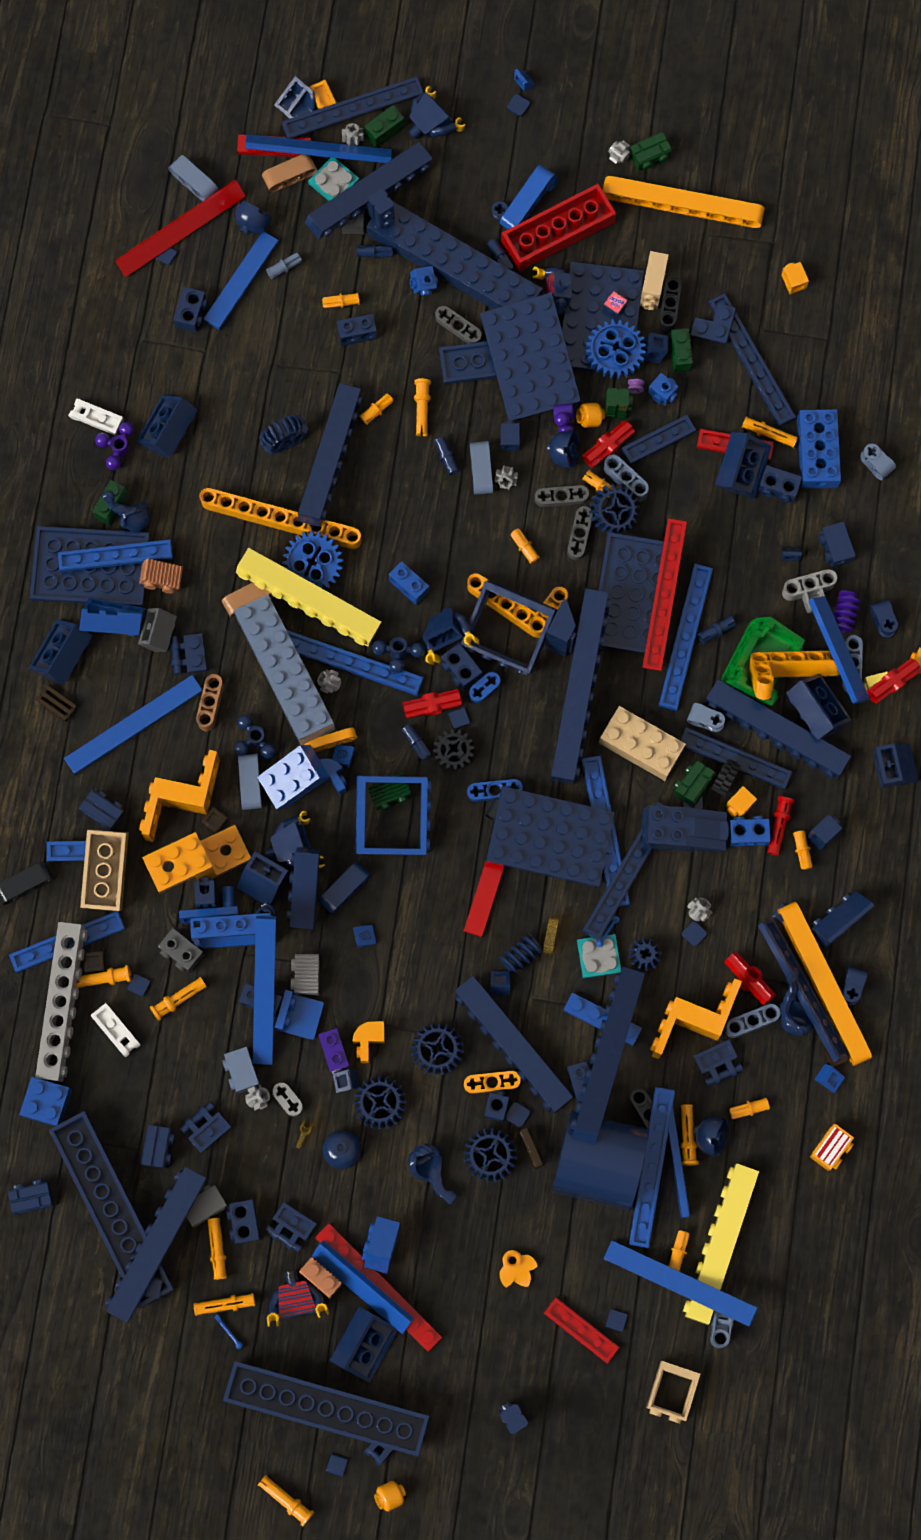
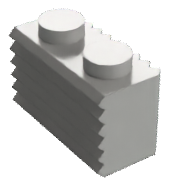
[291,954,319,995]

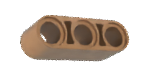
[262,155,317,192]
[222,582,274,618]
[196,674,224,731]

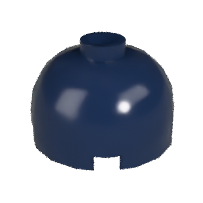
[234,201,272,235]
[547,430,580,468]
[693,1116,729,1157]
[322,1130,361,1170]

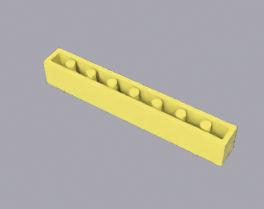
[236,548,381,646]
[683,1163,759,1325]

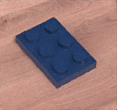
[439,341,497,385]

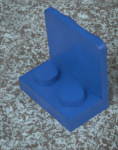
[275,990,324,1040]

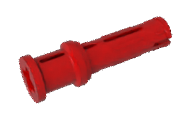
[767,796,795,856]

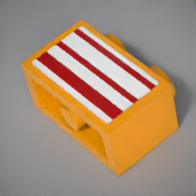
[809,1124,854,1171]

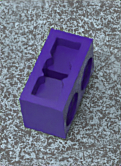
[318,1028,350,1074]

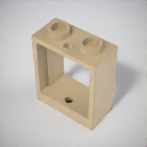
[640,251,669,310]
[646,1361,700,1424]

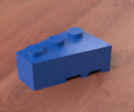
[79,598,146,636]

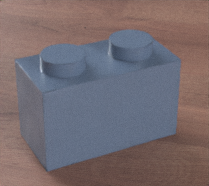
[222,1047,260,1094]

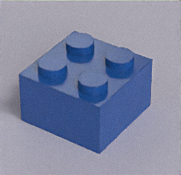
[19,1077,72,1126]
[362,1216,400,1274]

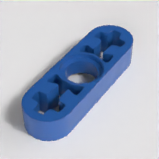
[467,779,523,802]

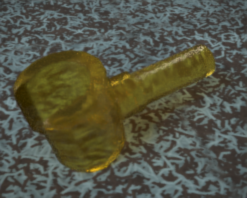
[296,1120,313,1149]

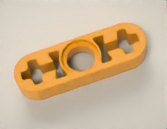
[304,728,357,752]
[464,1071,521,1094]

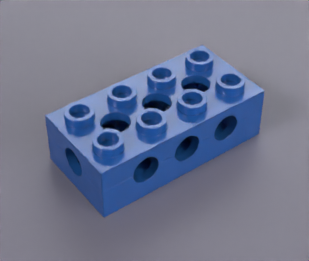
[797,410,841,489]

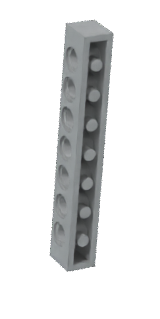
[35,922,87,1082]

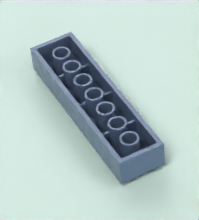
[234,594,335,745]

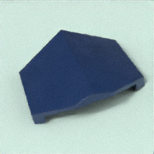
[274,76,315,119]

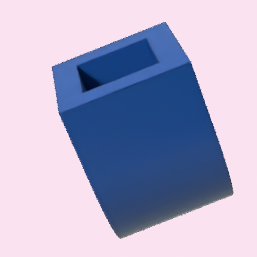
[317,759,347,795]

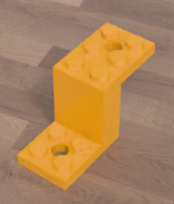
[139,750,220,842]
[142,825,251,894]
[650,978,742,1059]

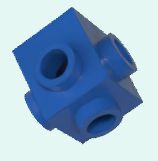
[410,266,438,296]
[648,373,678,406]

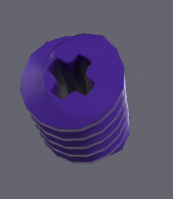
[833,590,861,633]

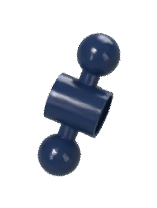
[372,637,425,674]
[234,715,276,759]

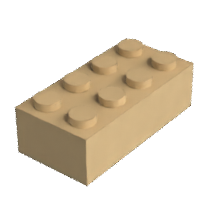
[599,706,686,781]
[80,829,129,911]

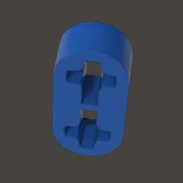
[469,672,500,703]

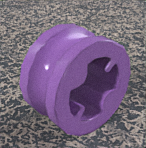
[627,379,644,394]

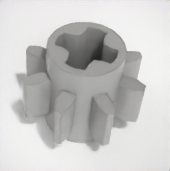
[342,123,364,146]
[608,140,631,164]
[495,465,518,490]
[317,669,341,694]
[687,897,712,921]
[245,1085,270,1111]

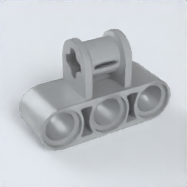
[782,569,837,613]

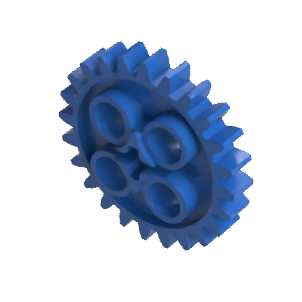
[586,319,646,379]
[282,531,344,589]

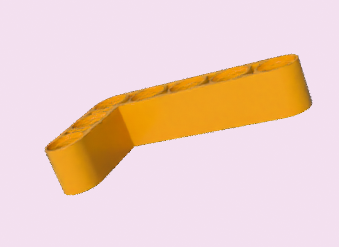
[467,574,568,638]
[749,651,840,700]

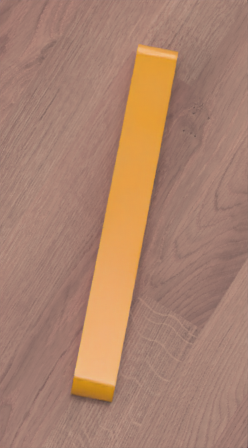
[602,176,765,228]
[200,488,361,549]
[777,902,872,1066]

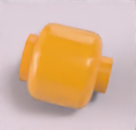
[576,403,605,428]
[374,1481,406,1512]

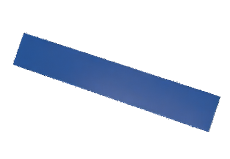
[204,231,279,330]
[58,539,173,572]
[808,596,870,704]
[9,911,126,973]
[668,1106,690,1218]
[312,1240,414,1334]

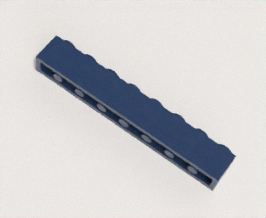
[305,142,433,240]
[298,383,363,527]
[705,679,851,779]
[454,976,573,1114]
[105,1167,207,1323]

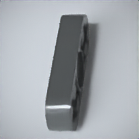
[435,306,482,344]
[535,485,589,507]
[567,506,593,560]

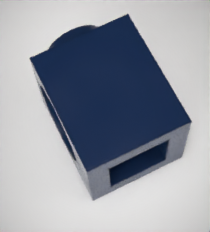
[643,332,668,364]
[500,421,520,451]
[484,1091,509,1122]

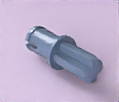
[266,253,302,280]

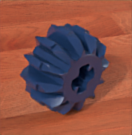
[628,938,662,972]

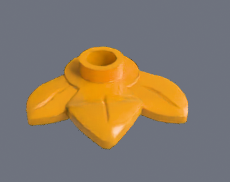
[500,1250,537,1288]

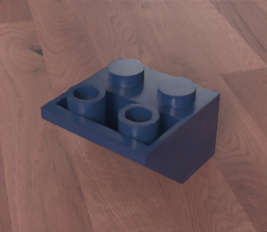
[872,743,919,789]
[236,852,289,905]

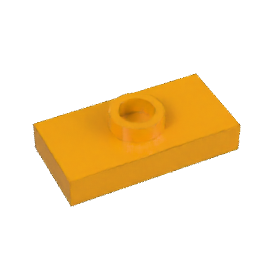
[310,80,336,109]

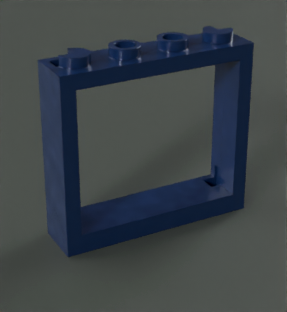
[461,580,558,675]

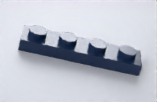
[621,415,696,466]

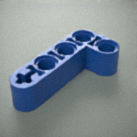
[500,164,558,229]

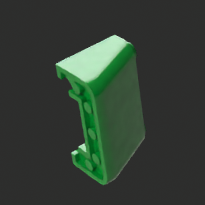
[721,617,805,706]

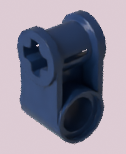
[869,599,898,638]
[842,966,868,1006]

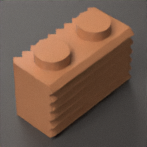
[139,559,183,594]
[299,1258,342,1299]

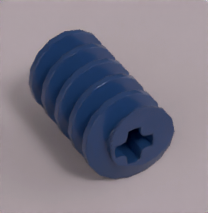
[499,933,542,974]

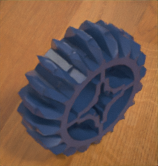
[259,415,309,454]
[589,484,640,534]
[411,1023,464,1076]
[353,1076,407,1130]
[463,1128,517,1183]

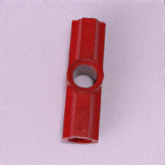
[583,420,635,468]
[867,658,921,704]
[402,689,462,719]
[724,951,776,1006]

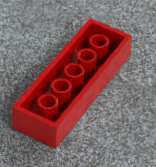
[501,184,616,272]

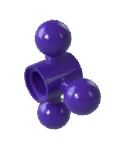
[553,404,575,432]
[95,422,134,470]

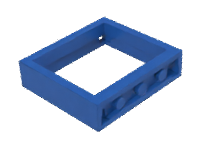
[355,776,431,855]
[190,913,271,949]

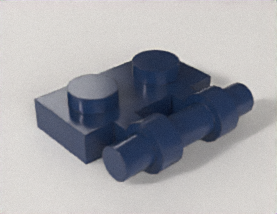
[169,633,207,675]
[693,1040,743,1087]
[180,1103,232,1154]
[265,1202,317,1253]

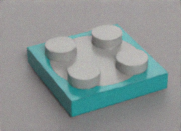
[308,158,360,201]
[577,934,621,979]

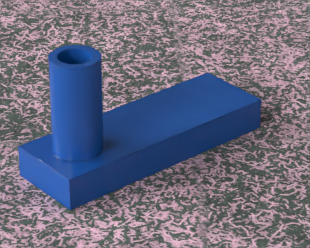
[179,886,239,924]

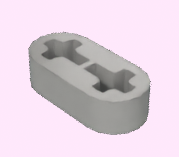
[273,1083,303,1117]

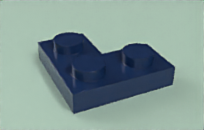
[691,304,736,345]

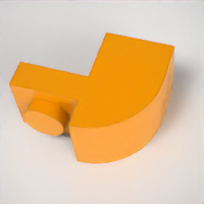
[353,1021,385,1063]

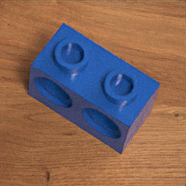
[389,561,429,606]
[729,816,770,847]

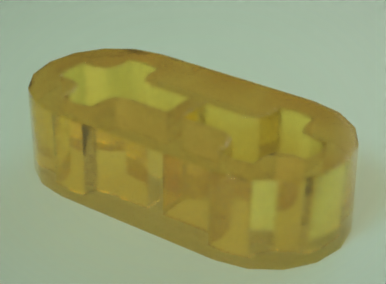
[543,917,559,954]

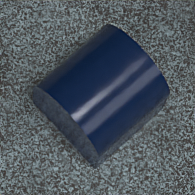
[551,1111,649,1211]

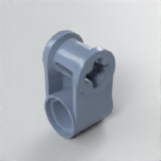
[860,444,896,480]
[687,703,725,732]
[710,1311,734,1349]

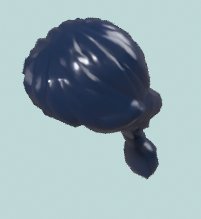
[101,490,151,532]
[780,971,813,1036]
[408,1144,456,1205]

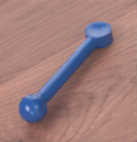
[596,916,619,947]
[214,1314,243,1349]

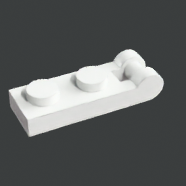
[68,399,124,436]
[91,1003,140,1058]

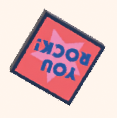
[602,290,628,317]

